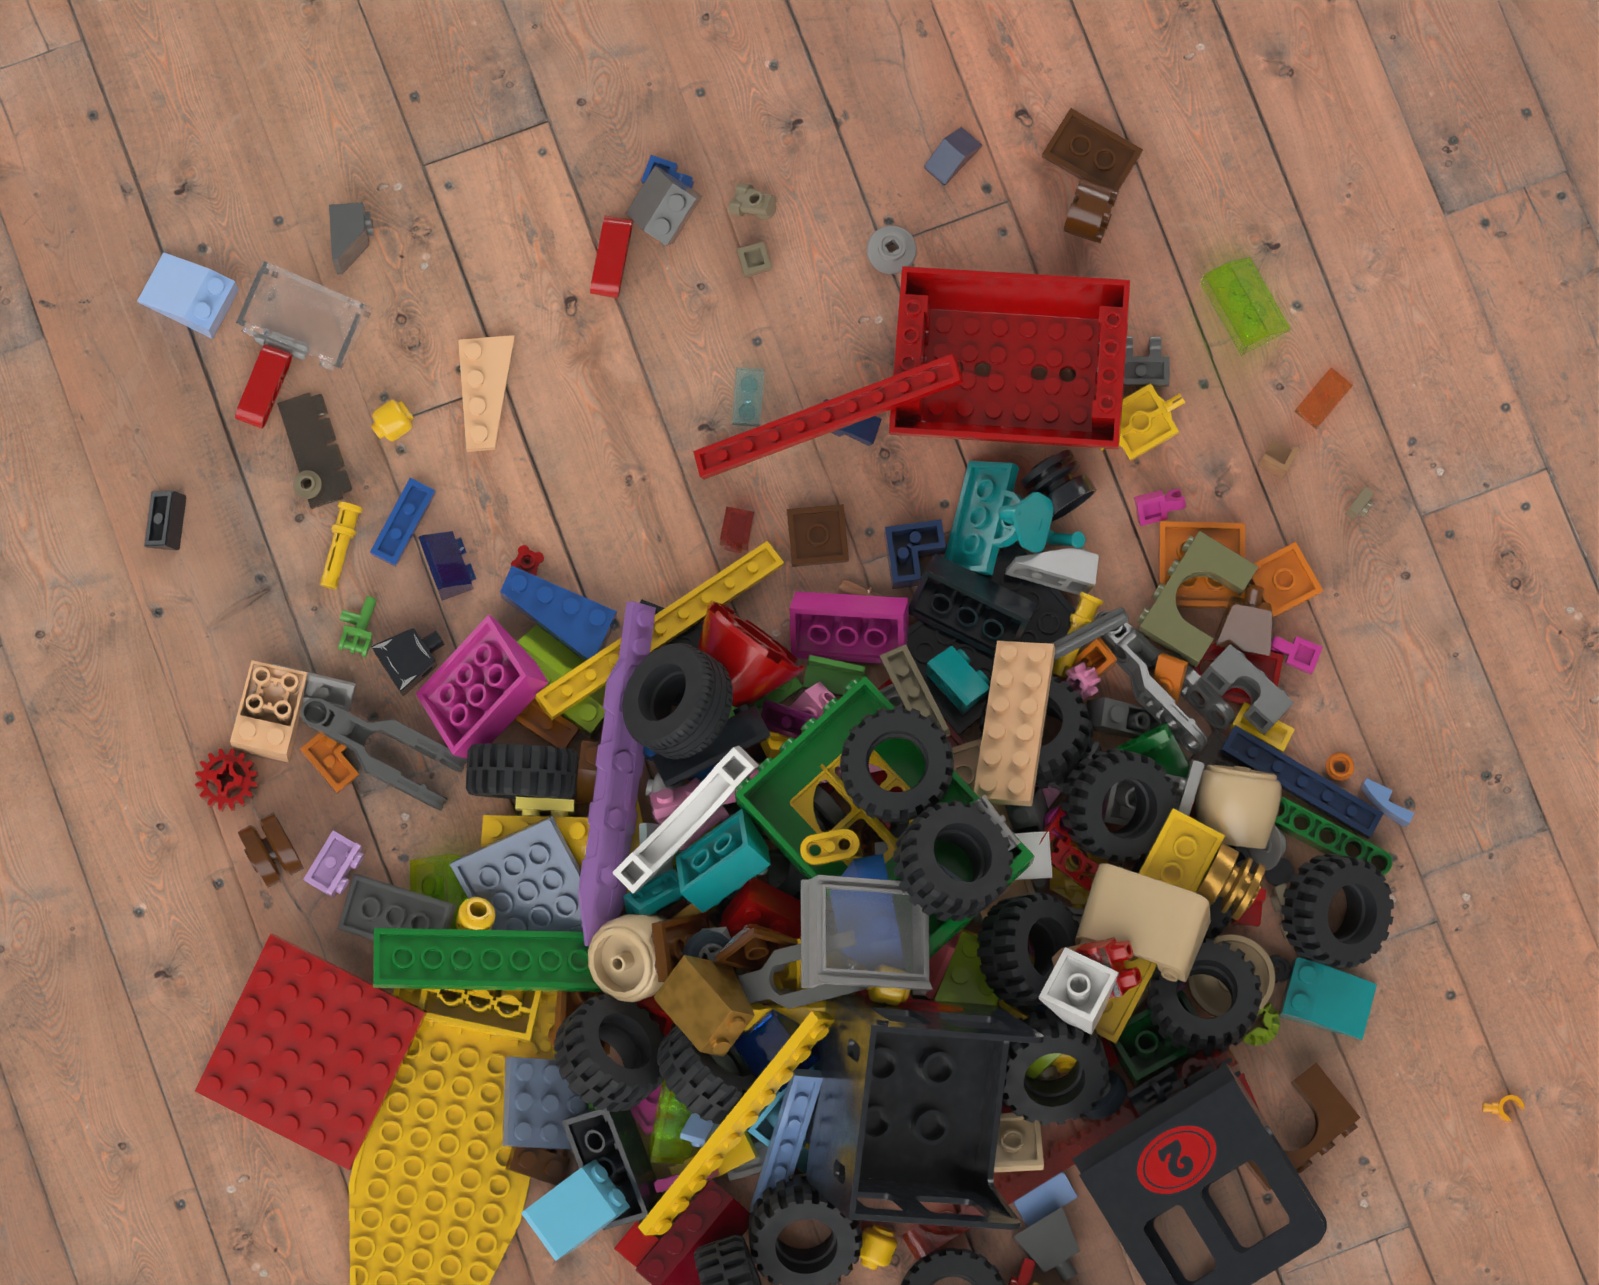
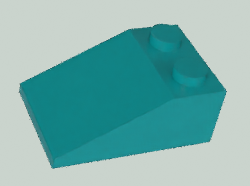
[1279,957,1377,1040]

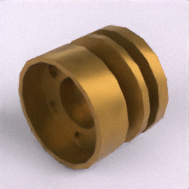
[1195,843,1266,920]

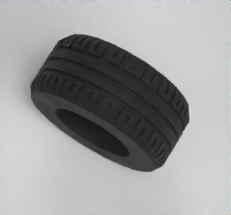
[622,643,733,759]

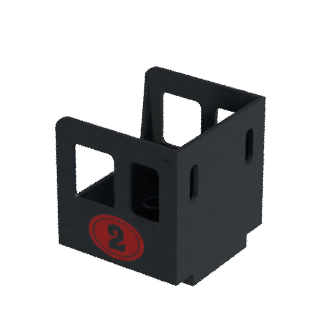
[805,994,1044,1230]
[1072,1064,1327,1285]

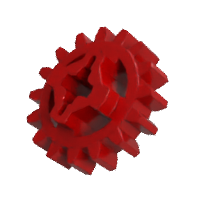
[195,748,258,811]

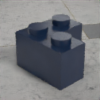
[884,519,946,589]

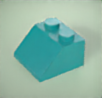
[925,646,990,716]

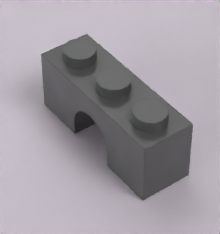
[1201,644,1294,735]

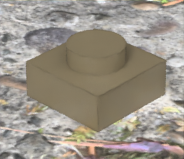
[737,241,772,278]
[1345,486,1374,521]

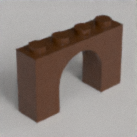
[1244,1062,1361,1191]

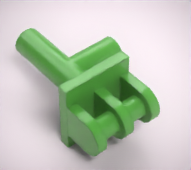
[338,596,377,658]

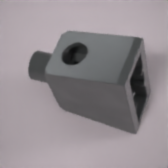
[1012,1207,1080,1282]

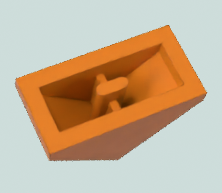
[1068,637,1117,677]

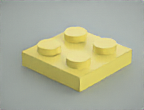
[515,797,577,817]

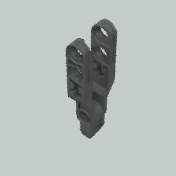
[1093,611,1235,754]
[300,698,467,811]
[737,930,869,1009]

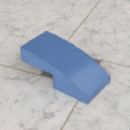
[1360,778,1414,827]

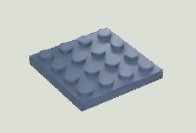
[450,816,583,932]

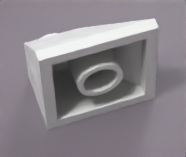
[1039,947,1119,1035]

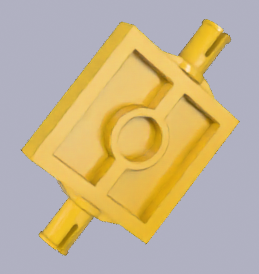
[1100,383,1185,461]

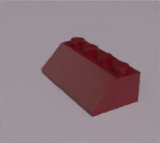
[635,1179,750,1285]

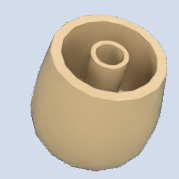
[1195,765,1282,849]
[588,914,668,1002]

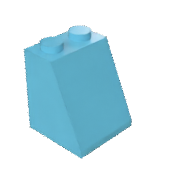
[521,1159,630,1261]

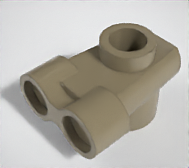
[728,182,777,220]

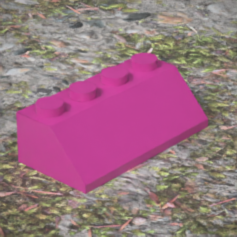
[789,591,909,664]

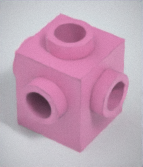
[790,681,835,717]

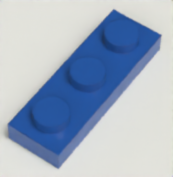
[370,478,436,567]

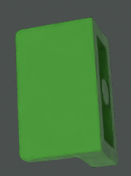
[803,655,865,697]

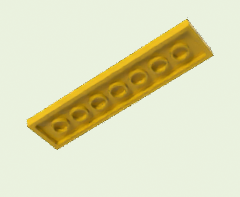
[1095,808,1225,1043]

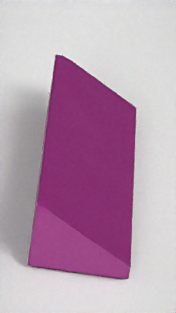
[761,699,819,739]

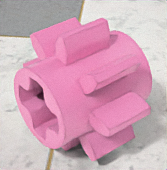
[1066,662,1101,700]

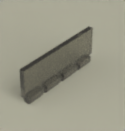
[277,392,352,509]

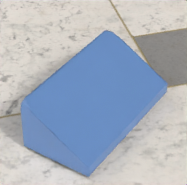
[1013,1172,1077,1228]

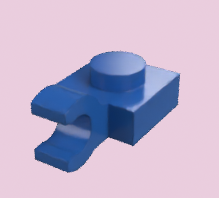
[641,155,694,189]

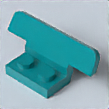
[623,868,685,916]

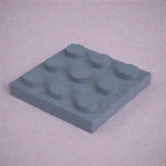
[503,1057,588,1150]

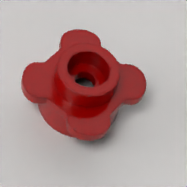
[511,545,544,576]

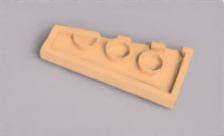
[458,335,515,452]

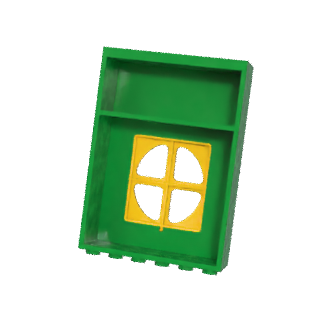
[735,676,1035,974]

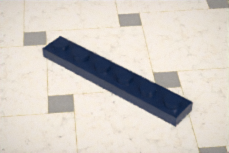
[1220,725,1384,839]

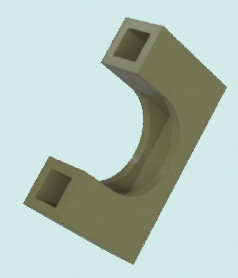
[1137,531,1258,667]

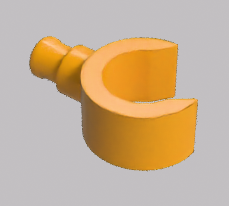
[1482,1095,1525,1122]

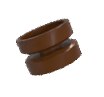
[238,812,304,888]

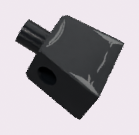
[371,628,445,696]

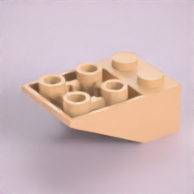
[230,660,308,763]

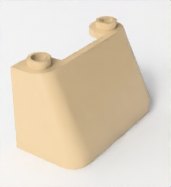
[1075,864,1211,982]

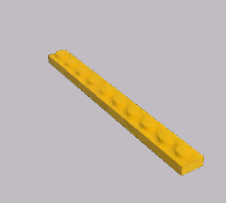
[535,541,784,721]
[638,1011,834,1235]

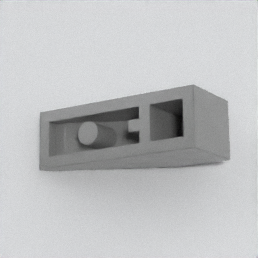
[1005,547,1099,595]

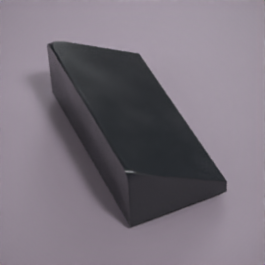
[144,491,186,550]

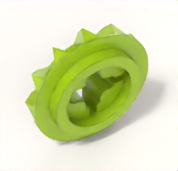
[1243,1003,1280,1046]

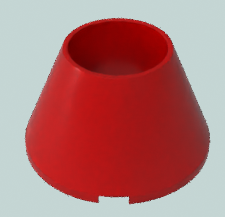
[697,601,805,708]

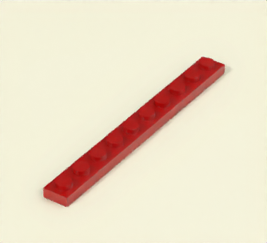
[693,354,964,480]

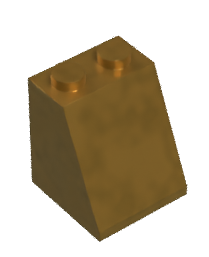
[654,955,755,1057]

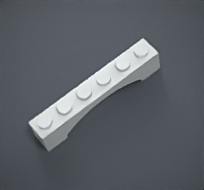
[612,746,759,893]

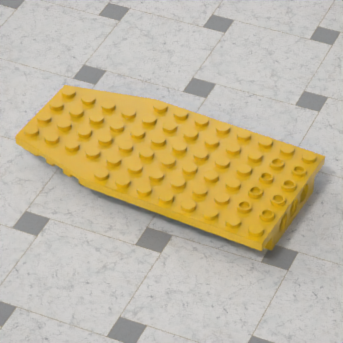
[349,988,557,1285]

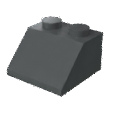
[626,166,703,246]
[329,202,374,275]

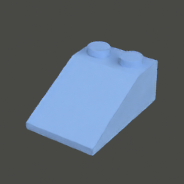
[137,252,239,339]

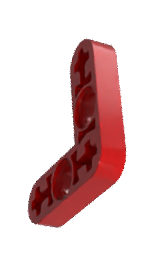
[1039,797,1099,892]

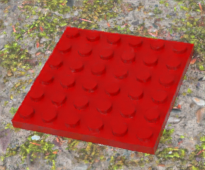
[195,934,427,1170]

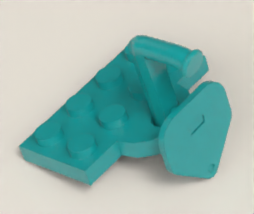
[944,461,1085,575]

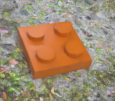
[1251,541,1323,619]

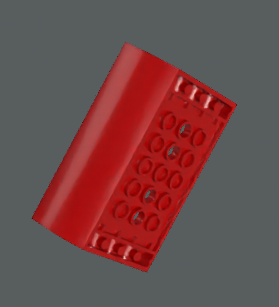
[889,266,1130,449]

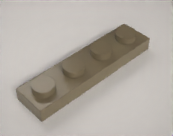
[880,644,951,737]

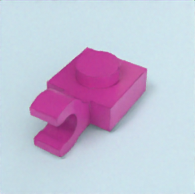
[1134,489,1186,526]
[1271,636,1323,675]

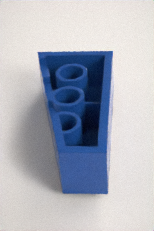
[500,566,618,661]

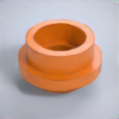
[1325,752,1354,781]

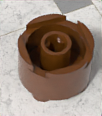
[1064,178,1119,244]

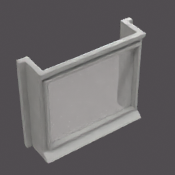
[801,875,932,995]

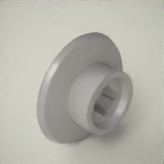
[866,226,917,274]
[1246,824,1286,870]

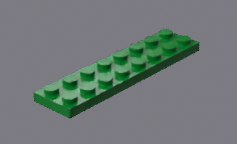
[373,928,603,992]

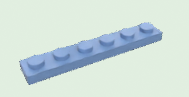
[750,1069,823,1213]

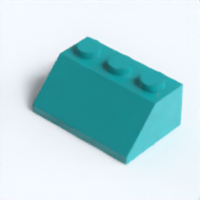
[676,808,771,913]

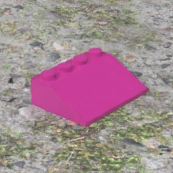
[416,615,549,759]

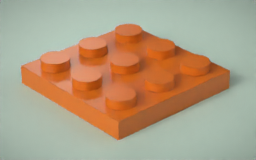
[1159,521,1245,609]

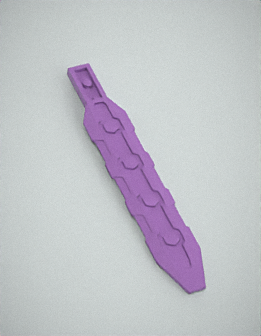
[578,601,656,947]

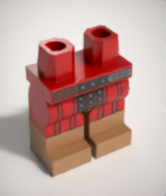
[1052,937,1142,999]

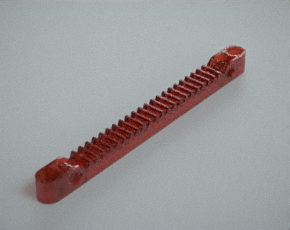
[901,1048,1239,1261]

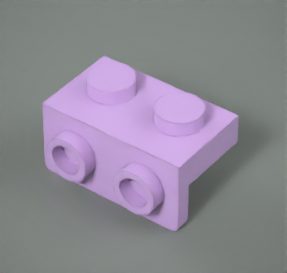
[303,830,364,898]

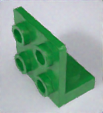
[1116,722,1190,778]

